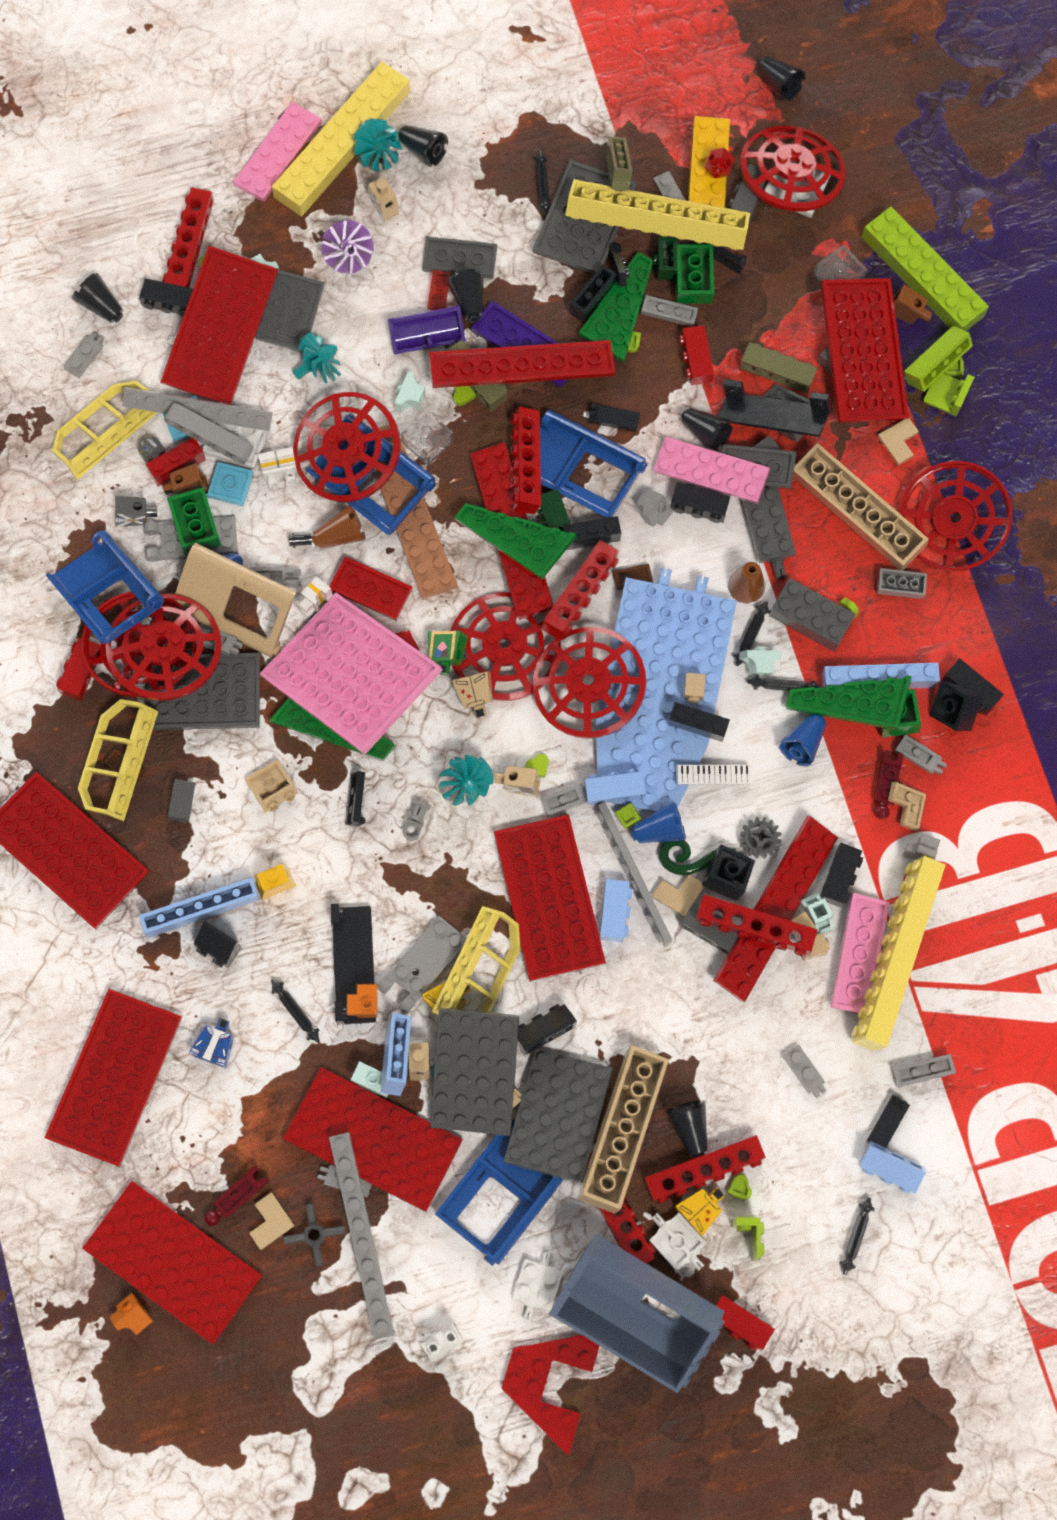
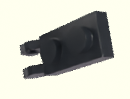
[610,242,629,287]

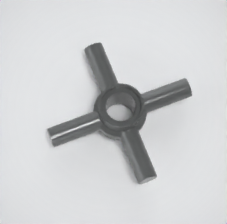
[283,1204,345,1267]

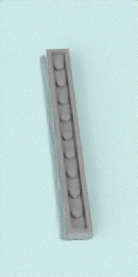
[329,1132,395,1340]

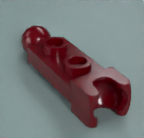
[874,750,904,819]
[204,1166,269,1226]

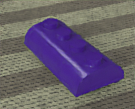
[388,305,466,355]

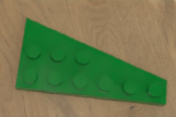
[579,251,653,363]
[454,503,577,580]
[786,676,912,731]
[270,698,396,761]

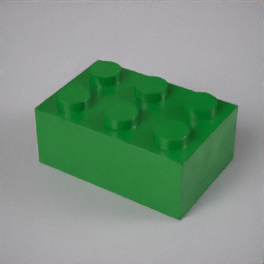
[676,244,714,304]
[167,487,221,556]

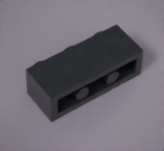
[570,264,617,323]
[139,278,193,317]
[670,482,731,523]
[562,516,622,550]
[942,658,1004,716]
[668,702,730,742]
[820,843,864,907]

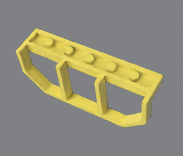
[52,380,158,480]
[78,699,158,821]
[431,906,520,1016]

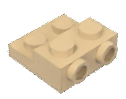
[244,760,298,813]

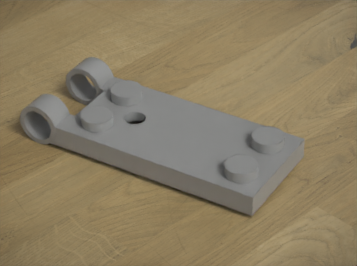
[143,516,238,562]
[377,916,467,1014]

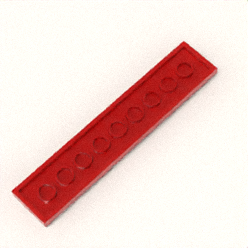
[429,340,615,388]
[470,442,554,620]
[713,816,838,1002]

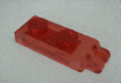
[427,270,451,311]

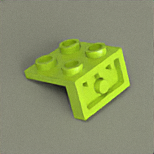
[923,373,974,416]
[732,1217,765,1261]

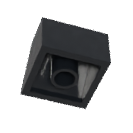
[929,681,983,731]
[702,844,755,901]
[194,921,241,968]

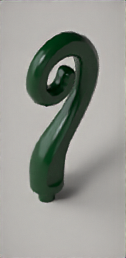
[658,840,743,875]

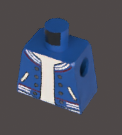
[189,1018,234,1069]

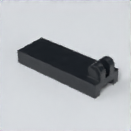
[700,242,747,274]
[588,403,640,432]
[345,771,366,826]
[866,1095,910,1148]

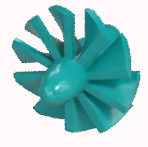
[353,118,402,172]
[293,332,341,383]
[438,755,494,806]

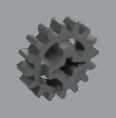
[740,817,782,859]

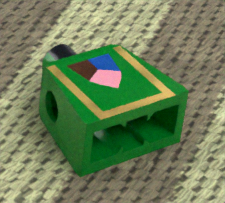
[427,631,468,676]

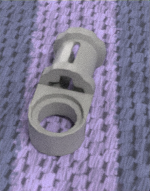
[403,800,430,841]

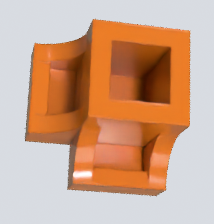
[347,984,378,1018]
[110,1293,153,1335]

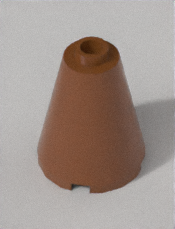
[312,505,366,549]
[728,562,765,604]

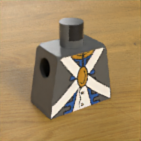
[115,496,157,527]

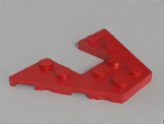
[501,1335,600,1455]

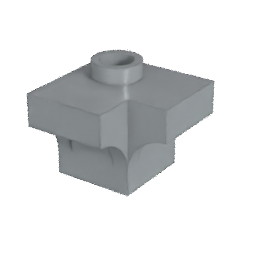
[636,489,673,527]
[902,833,941,860]

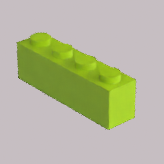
[904,326,973,392]

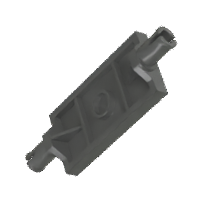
[742,487,796,580]

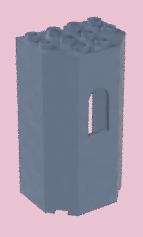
[549,1233,725,1393]

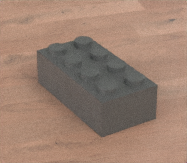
[769,578,856,652]

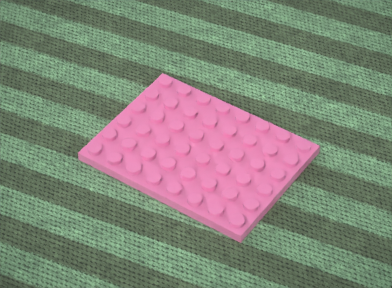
[260,593,442,755]

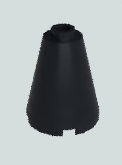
[758,56,806,102]
[398,125,448,167]
[447,269,484,323]
[72,273,123,323]
[681,408,733,452]
[666,1100,708,1158]

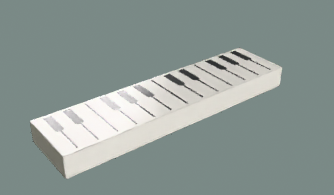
[676,765,752,785]

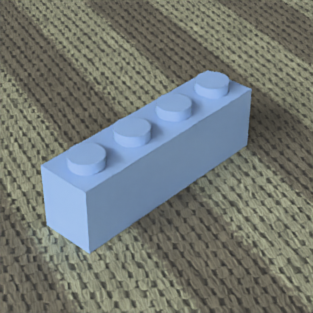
[380,1013,411,1096]

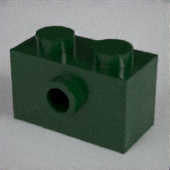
[653,237,677,281]
[537,489,570,531]

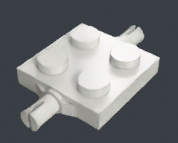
[649,1213,706,1271]
[512,1251,564,1321]

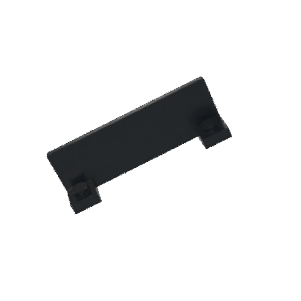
[718,379,832,437]
[331,904,376,1025]

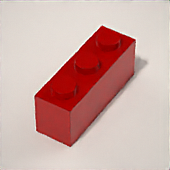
[679,325,714,385]
[146,438,206,487]
[56,637,101,701]
[715,1295,775,1352]

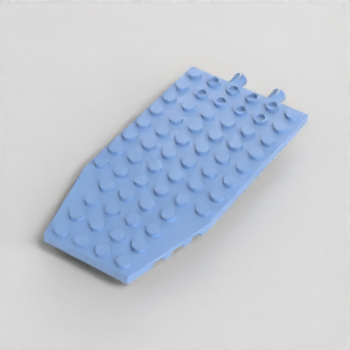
[595,568,737,813]

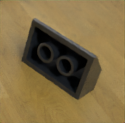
[517,1004,577,1056]

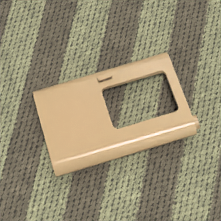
[173,543,296,658]

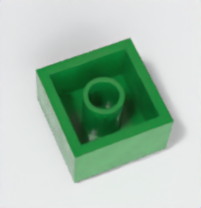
[880,689,921,738]

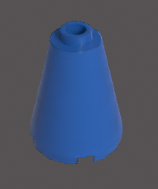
[779,714,827,767]
[631,803,686,843]

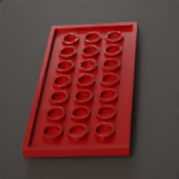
[160,245,279,405]
[820,278,909,423]
[0,771,150,930]
[494,814,606,982]
[44,988,183,1167]
[283,1067,463,1213]
[82,1181,263,1345]

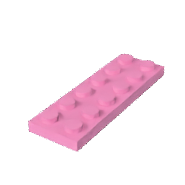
[233,102,322,202]
[653,437,770,504]
[830,893,890,1014]

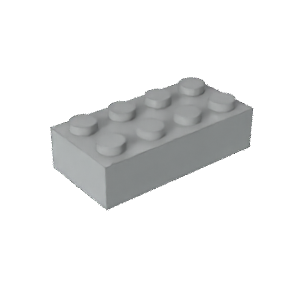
[877,568,927,599]

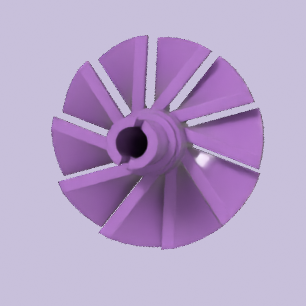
[321,220,374,274]

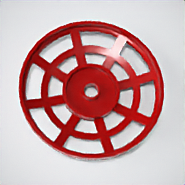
[740,126,845,212]
[293,392,401,503]
[899,461,1012,571]
[81,592,197,697]
[450,592,561,701]
[106,594,222,701]
[532,627,647,739]

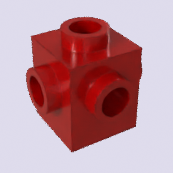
[704,148,735,179]

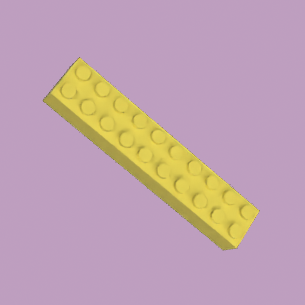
[272,61,410,217]
[566,179,750,250]
[852,856,946,1051]

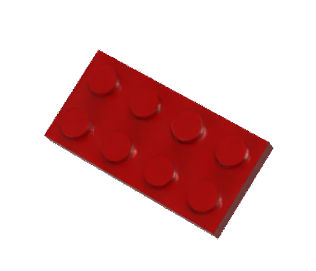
[329,556,413,621]

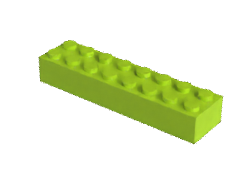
[861,207,989,331]

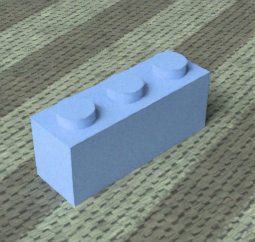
[584,769,646,805]
[600,879,633,942]
[860,1141,926,1194]

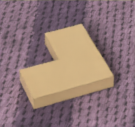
[877,419,919,466]
[888,782,926,831]
[652,875,705,917]
[249,1192,295,1250]

